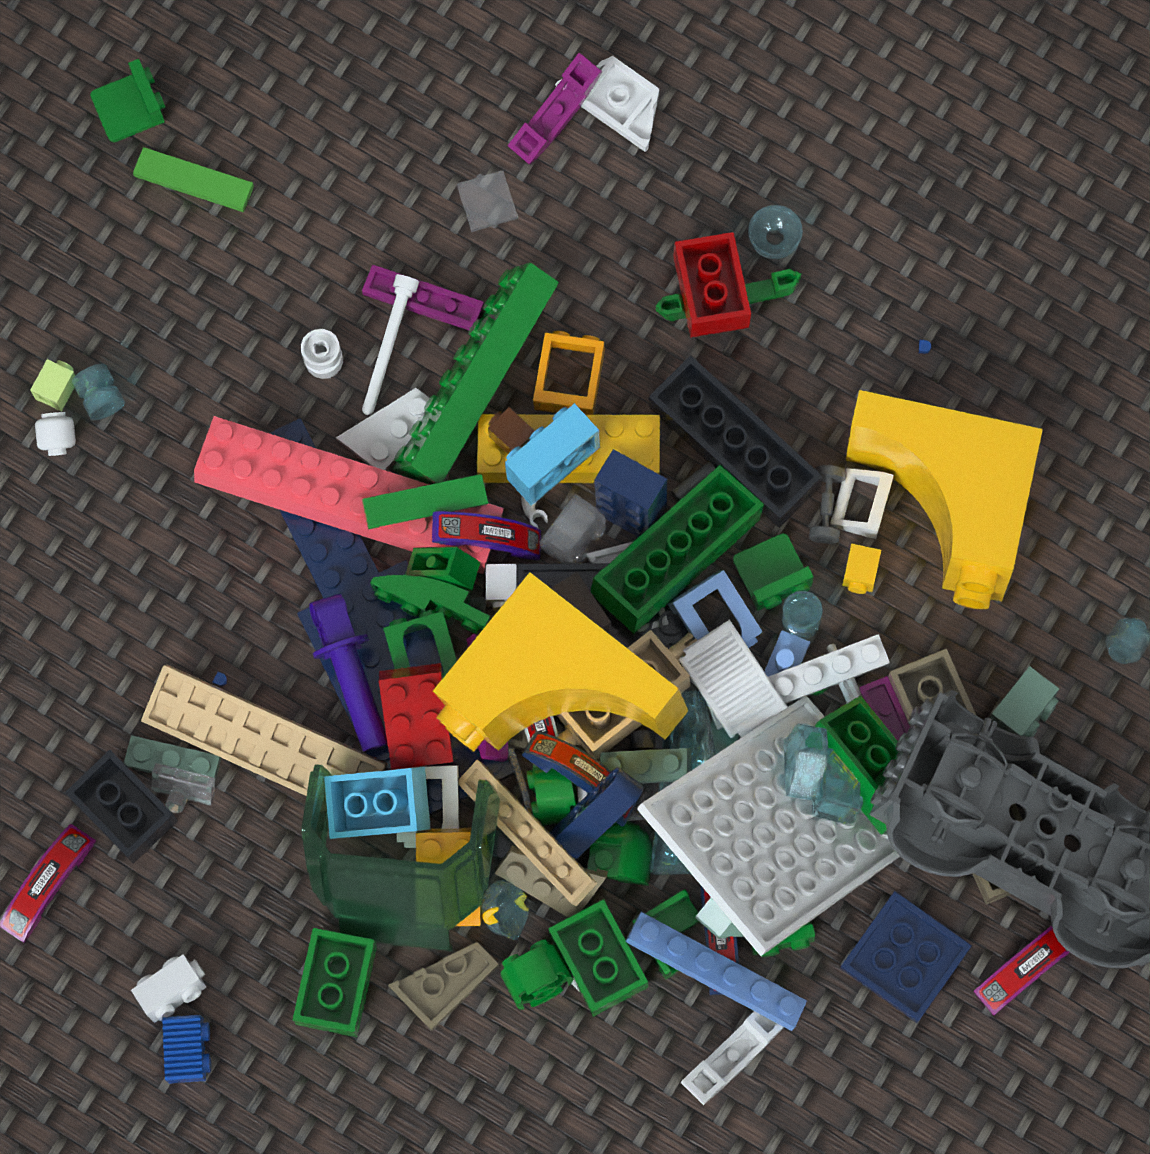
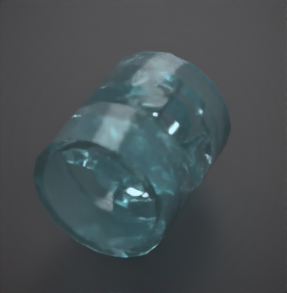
[72,364,125,420]
[781,591,823,639]

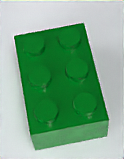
[548,899,649,1017]
[293,928,377,1037]

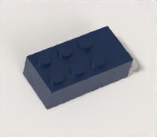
[594,449,667,537]

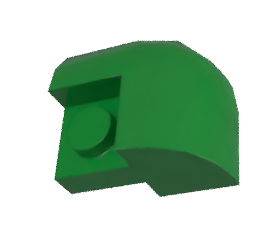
[587,821,653,886]

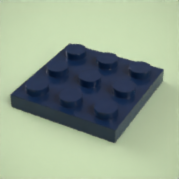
[840,891,972,1023]

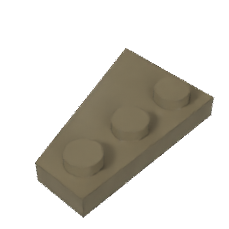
[495,845,608,918]
[388,942,499,1031]

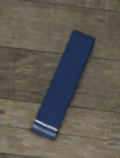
[549,767,644,860]

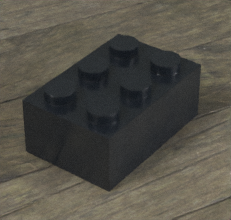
[65,750,178,864]

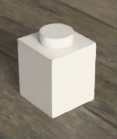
[486,564,517,611]

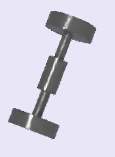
[809,465,845,544]

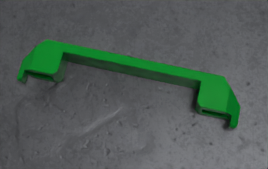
[656,269,801,321]

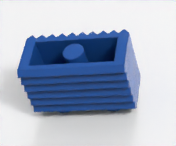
[162,1015,211,1084]

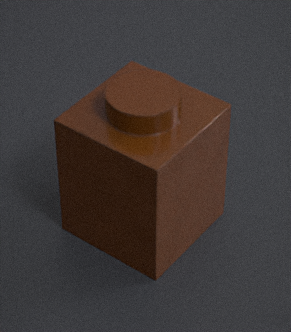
[488,407,535,454]

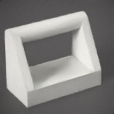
[830,468,894,539]

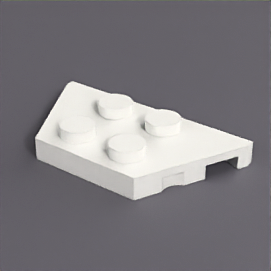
[555,56,659,152]

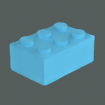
[505,403,600,506]
[324,767,431,839]

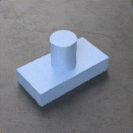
[764,630,810,677]

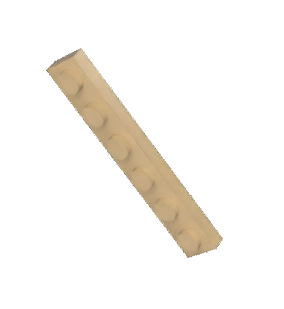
[458,760,597,906]

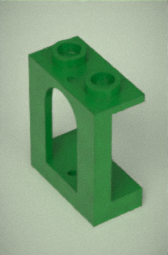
[384,610,457,678]

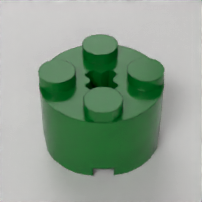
[527,765,578,826]
[500,939,573,1010]

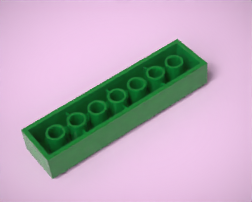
[393,262,559,485]

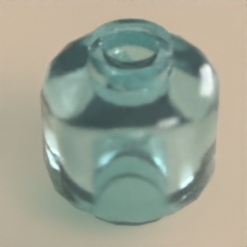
[1105,618,1150,664]

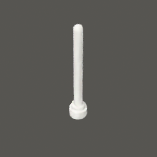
[362,274,419,415]

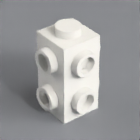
[131,955,206,1023]

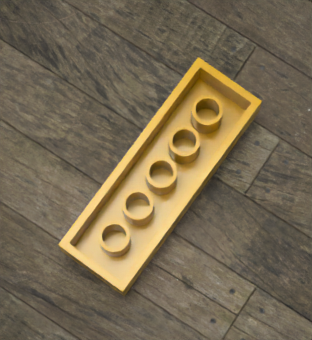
[477,414,660,483]

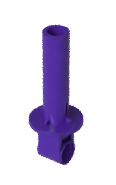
[309,594,388,752]

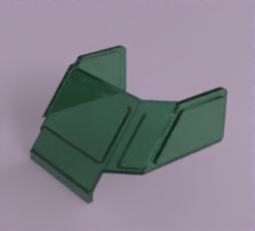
[301,764,500,951]

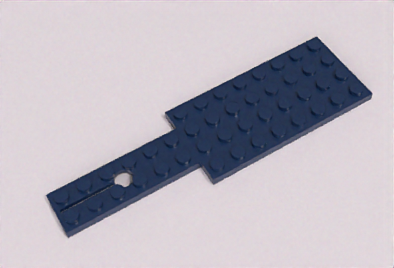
[269,418,514,817]

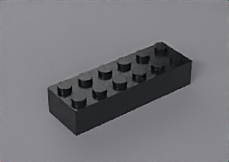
[649,355,823,528]

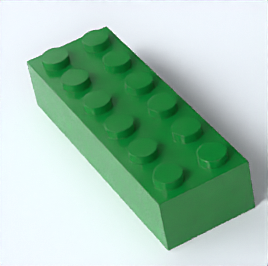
[590,465,764,634]

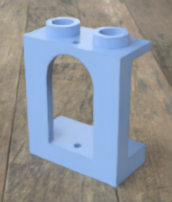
[668,570,762,648]

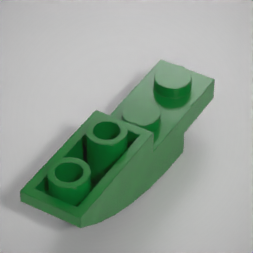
[370,575,491,634]

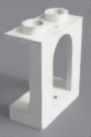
[396,765,459,848]

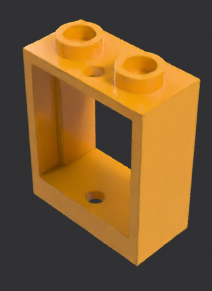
[533,331,605,415]

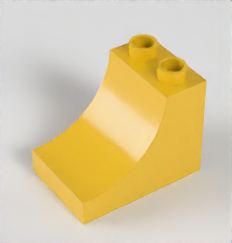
[846,390,1043,609]
[433,573,688,752]

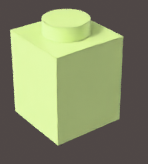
[30,359,78,411]

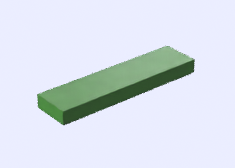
[133,147,254,212]

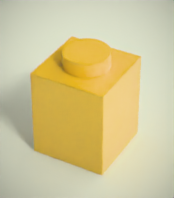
[843,544,881,594]

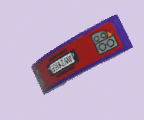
[432,511,541,561]

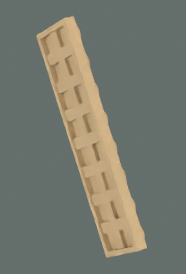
[141,664,388,805]

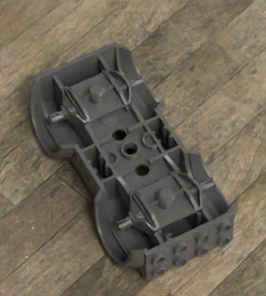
[869,690,1150,969]

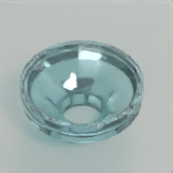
[748,205,803,259]

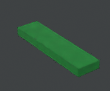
[362,474,488,530]

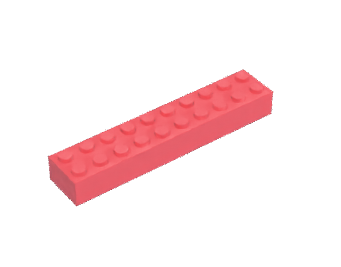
[194,416,504,574]

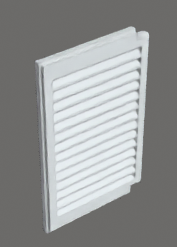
[679,619,788,738]

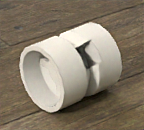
[301,329,343,379]

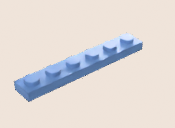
[626,912,807,1031]

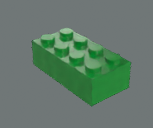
[804,695,899,835]

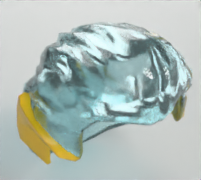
[481,880,529,941]

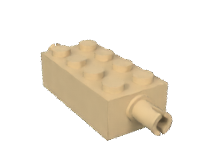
[556,630,697,760]

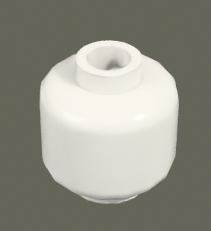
[35,412,76,456]

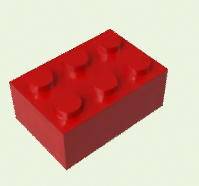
[673,232,751,338]
[379,663,453,770]

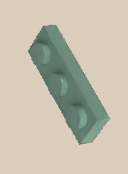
[124,735,221,788]
[600,748,692,783]

